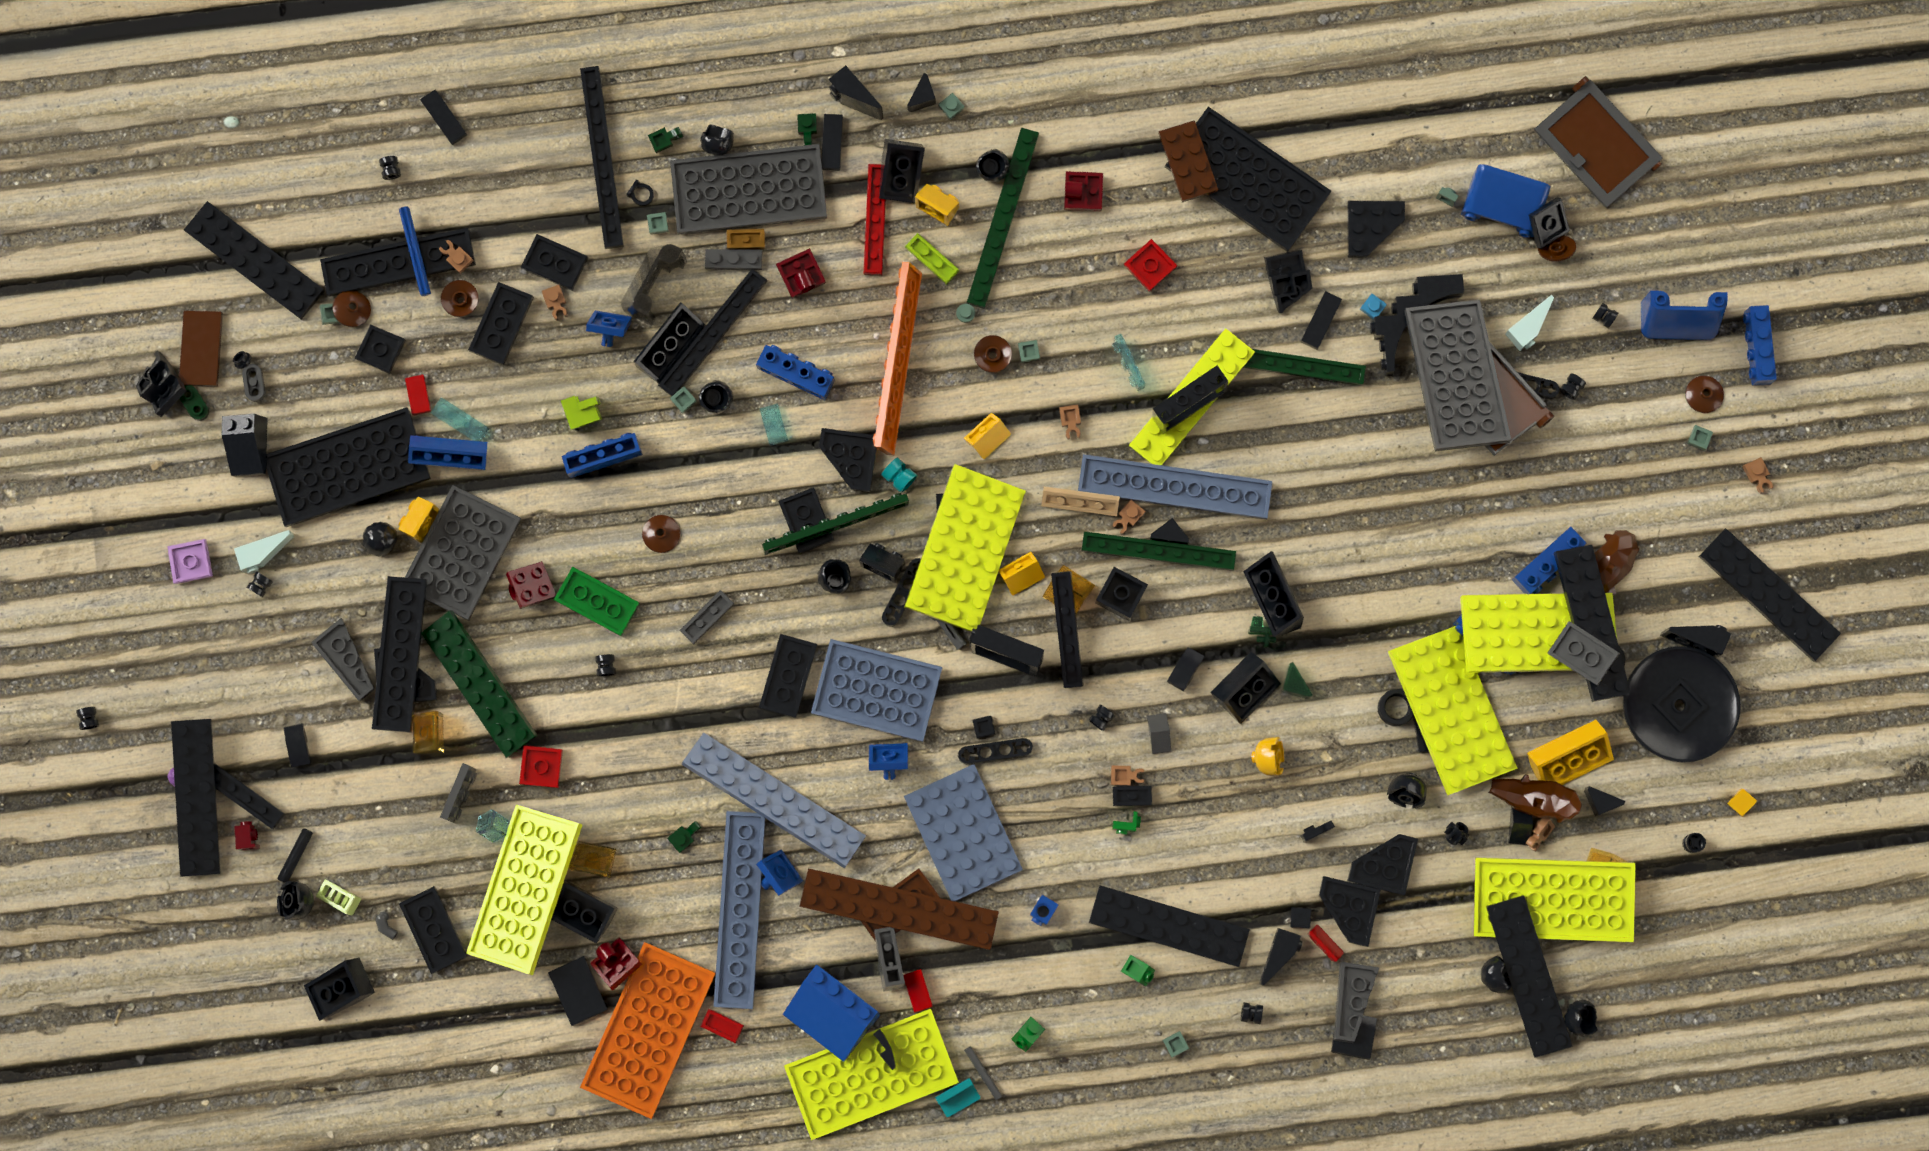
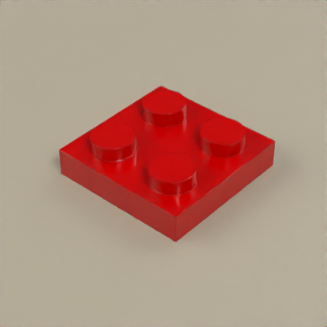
[1124,239,1177,292]
[519,746,563,788]

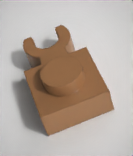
[439,240,474,274]
[542,285,568,321]
[1059,405,1081,440]
[1742,457,1773,494]
[1112,500,1146,535]
[1111,765,1144,786]
[1526,818,1555,852]

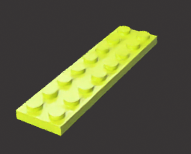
[1129,328,1255,465]

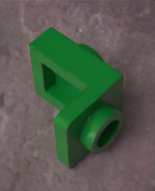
[1112,811,1141,835]
[1011,1017,1045,1052]

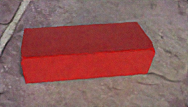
[1307,924,1344,962]
[903,969,933,1013]

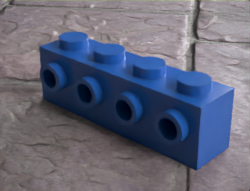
[1743,305,1777,386]
[756,345,835,401]
[562,433,643,478]
[408,435,488,470]
[1512,527,1587,594]

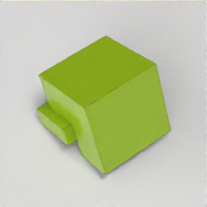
[561,396,602,430]

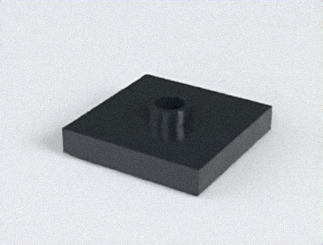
[1529,197,1570,249]
[355,324,406,374]

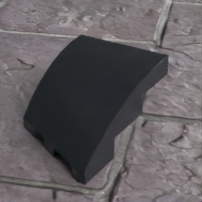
[1264,250,1313,314]
[136,351,186,417]

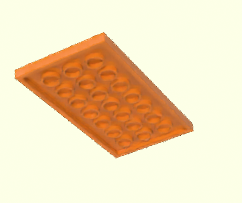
[580,942,716,1119]

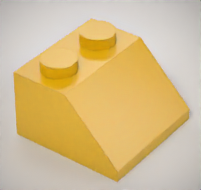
[915,184,960,226]
[398,497,440,543]

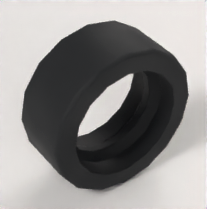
[1378,689,1414,726]

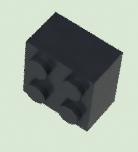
[1095,567,1148,621]

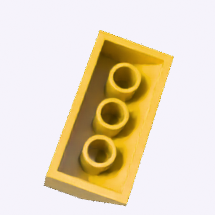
[1527,720,1614,785]

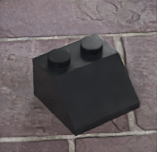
[859,543,905,583]

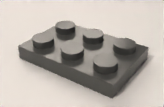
[1547,621,1620,686]
[440,763,477,823]

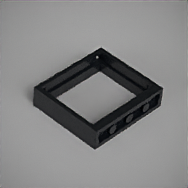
[1153,365,1228,434]
[969,625,1044,677]

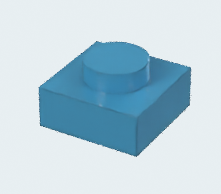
[1360,294,1387,319]

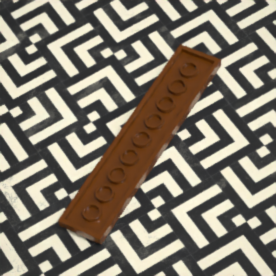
[799,868,999,950]

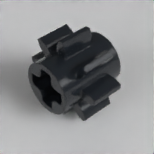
[1444,822,1470,845]

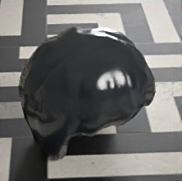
[700,124,734,155]
[976,149,1010,182]
[699,380,734,413]
[363,521,398,557]
[817,559,851,594]
[1481,956,1511,993]
[1564,999,1598,1037]

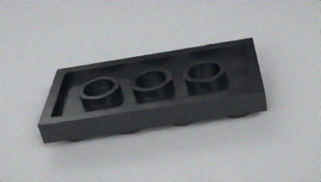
[468,282,534,365]
[759,634,817,718]
[399,886,468,974]

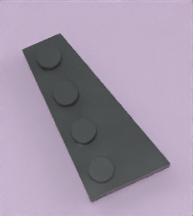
[311,618,375,701]
[1333,962,1379,1043]

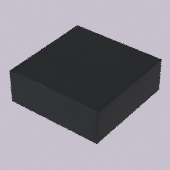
[972,715,995,739]
[1290,908,1311,929]

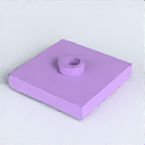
[167,539,213,584]

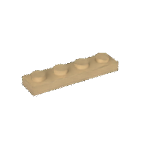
[1041,486,1120,516]

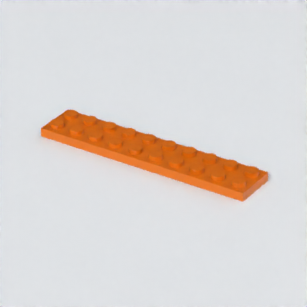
[873,262,922,456]

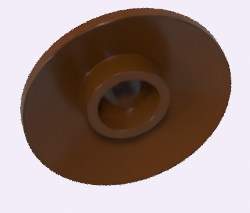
[1538,235,1576,261]
[441,280,479,317]
[332,291,371,327]
[974,335,1012,373]
[1685,376,1724,413]
[642,515,680,553]

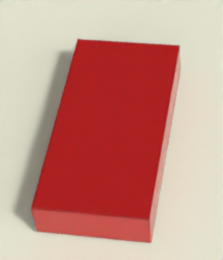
[405,374,432,416]
[700,1009,744,1043]

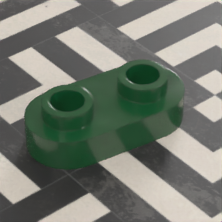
[180,385,209,421]

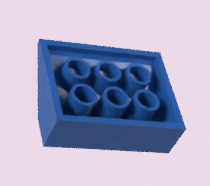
[783,964,880,1062]

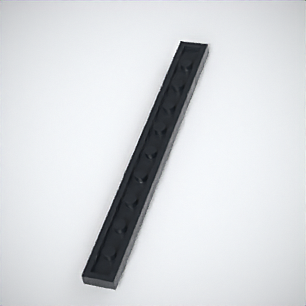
[580,66,624,249]

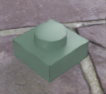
[938,93,965,120]
[1436,187,1459,207]
[647,212,669,235]
[319,303,339,325]
[1018,340,1040,363]
[670,386,697,414]
[1687,425,1713,451]
[1163,1031,1189,1058]

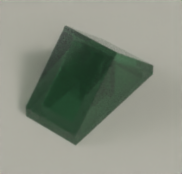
[1281,662,1312,699]

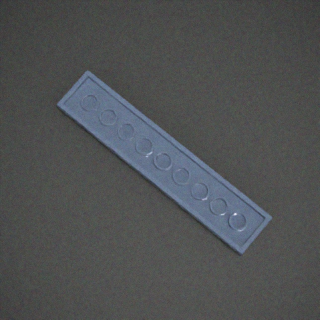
[1078,454,1272,520]
[682,733,866,869]
[714,811,766,1009]

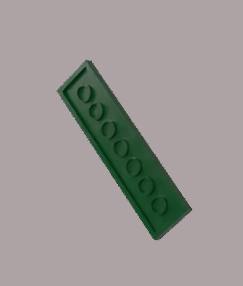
[422,610,537,758]

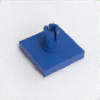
[586,310,632,347]
[869,743,908,780]
[756,849,803,896]

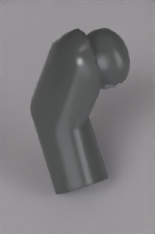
[375,911,398,940]

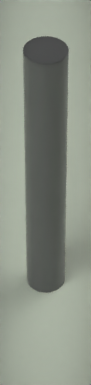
[964,1046,1002,1100]

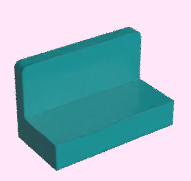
[935,1078,981,1117]

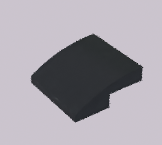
[1331,1015,1377,1060]

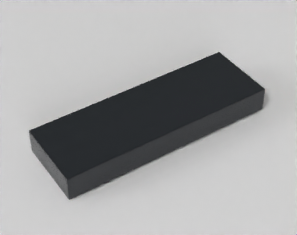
[420,89,467,145]
[821,114,843,171]
[1301,291,1342,350]

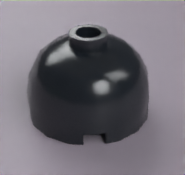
[1387,772,1427,808]
[277,881,314,920]

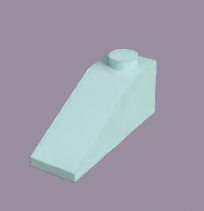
[1505,295,1554,351]
[234,530,294,574]

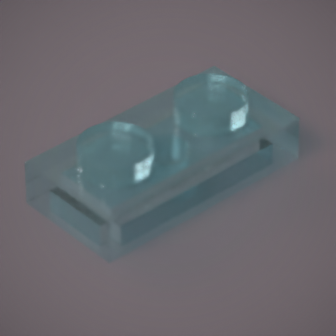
[760,403,788,446]

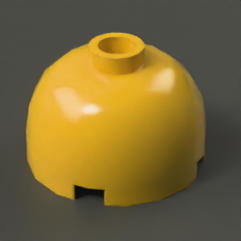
[1252,737,1284,776]

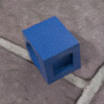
[1030,895,1058,926]

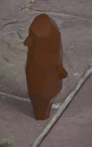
[1595,530,1639,595]
[1488,774,1582,823]

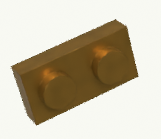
[727,229,765,250]

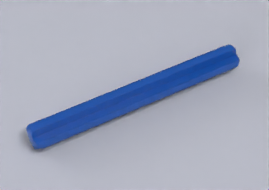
[399,206,431,296]

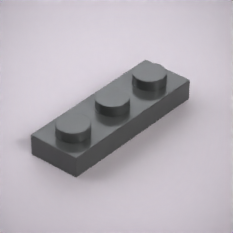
[705,249,762,270]
[679,590,734,645]

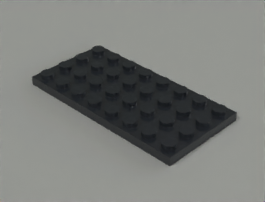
[1165,106,1331,252]
[266,407,431,527]

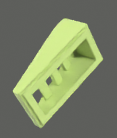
[316,879,361,916]

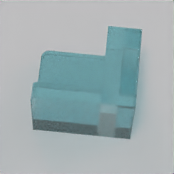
[476,809,509,843]

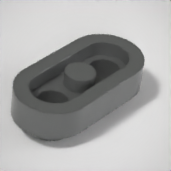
[242,364,266,402]

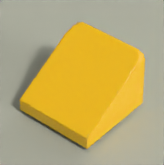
[1727,788,1757,817]

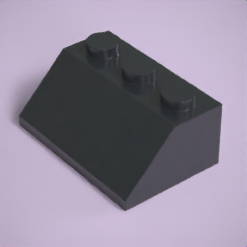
[1210,652,1281,724]
[551,881,618,943]

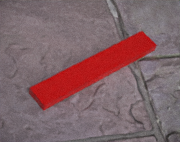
[863,164,886,276]

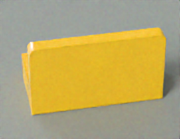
[964,413,1011,459]
[998,552,1045,596]

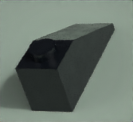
[1259,928,1303,986]

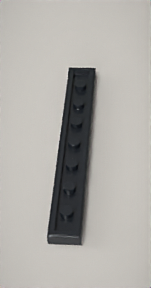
[658,269,767,396]

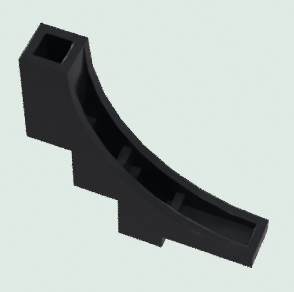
[1370,274,1464,376]

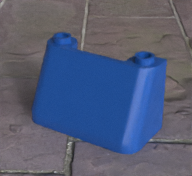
[1461,164,1551,238]
[1641,291,1728,340]

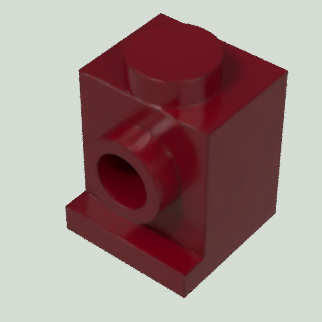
[234,821,260,851]

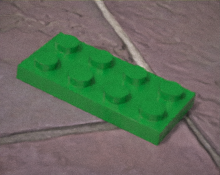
[554,566,640,636]

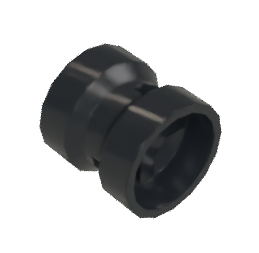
[379,156,401,180]
[1592,303,1619,329]
[1560,373,1586,400]
[246,572,273,598]
[595,654,616,676]
[1089,704,1115,731]
[76,707,99,730]
[1682,833,1706,853]
[1240,1002,1263,1025]

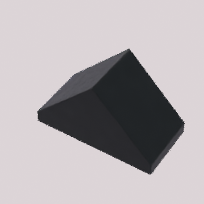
[907,73,936,112]
[1150,518,1189,545]
[1584,786,1625,816]
[1508,807,1533,846]

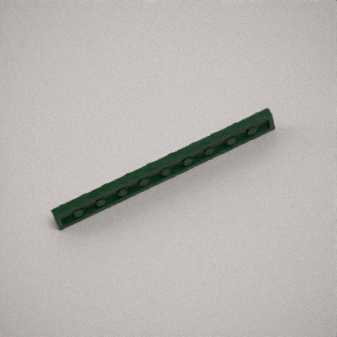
[967,127,1039,309]

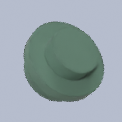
[956,304,975,323]

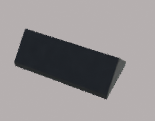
[633,302,706,384]
[1243,551,1304,637]

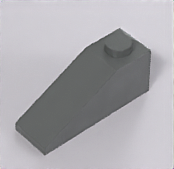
[874,927,905,992]

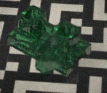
[1248,616,1283,648]

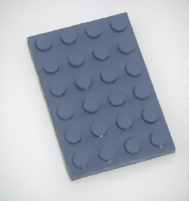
[811,639,942,742]
[904,764,1023,901]

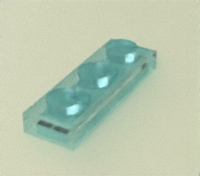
[1112,334,1145,391]
[431,397,489,441]

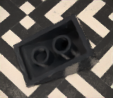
[828,65,883,120]
[879,139,925,203]
[221,414,268,476]
[1660,625,1732,658]
[304,957,375,1021]

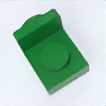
[1121,955,1155,987]

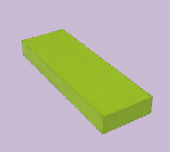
[905,233,959,285]

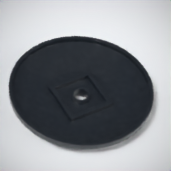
[1623,646,1741,763]

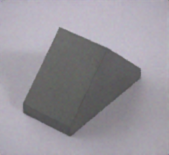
[1147,713,1171,754]

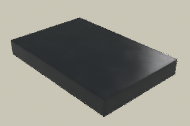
[521,234,588,291]
[778,487,835,554]
[548,956,608,1026]

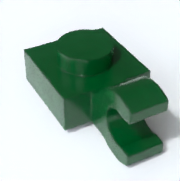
[797,113,817,146]
[648,127,684,154]
[667,821,702,853]

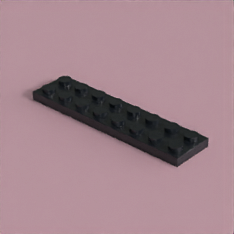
[184,201,325,320]
[320,228,476,297]
[1698,528,1841,662]
[1554,545,1631,702]
[372,576,427,733]
[171,719,221,877]
[1089,885,1250,967]
[1486,895,1573,1058]

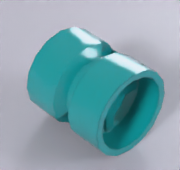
[881,457,917,493]

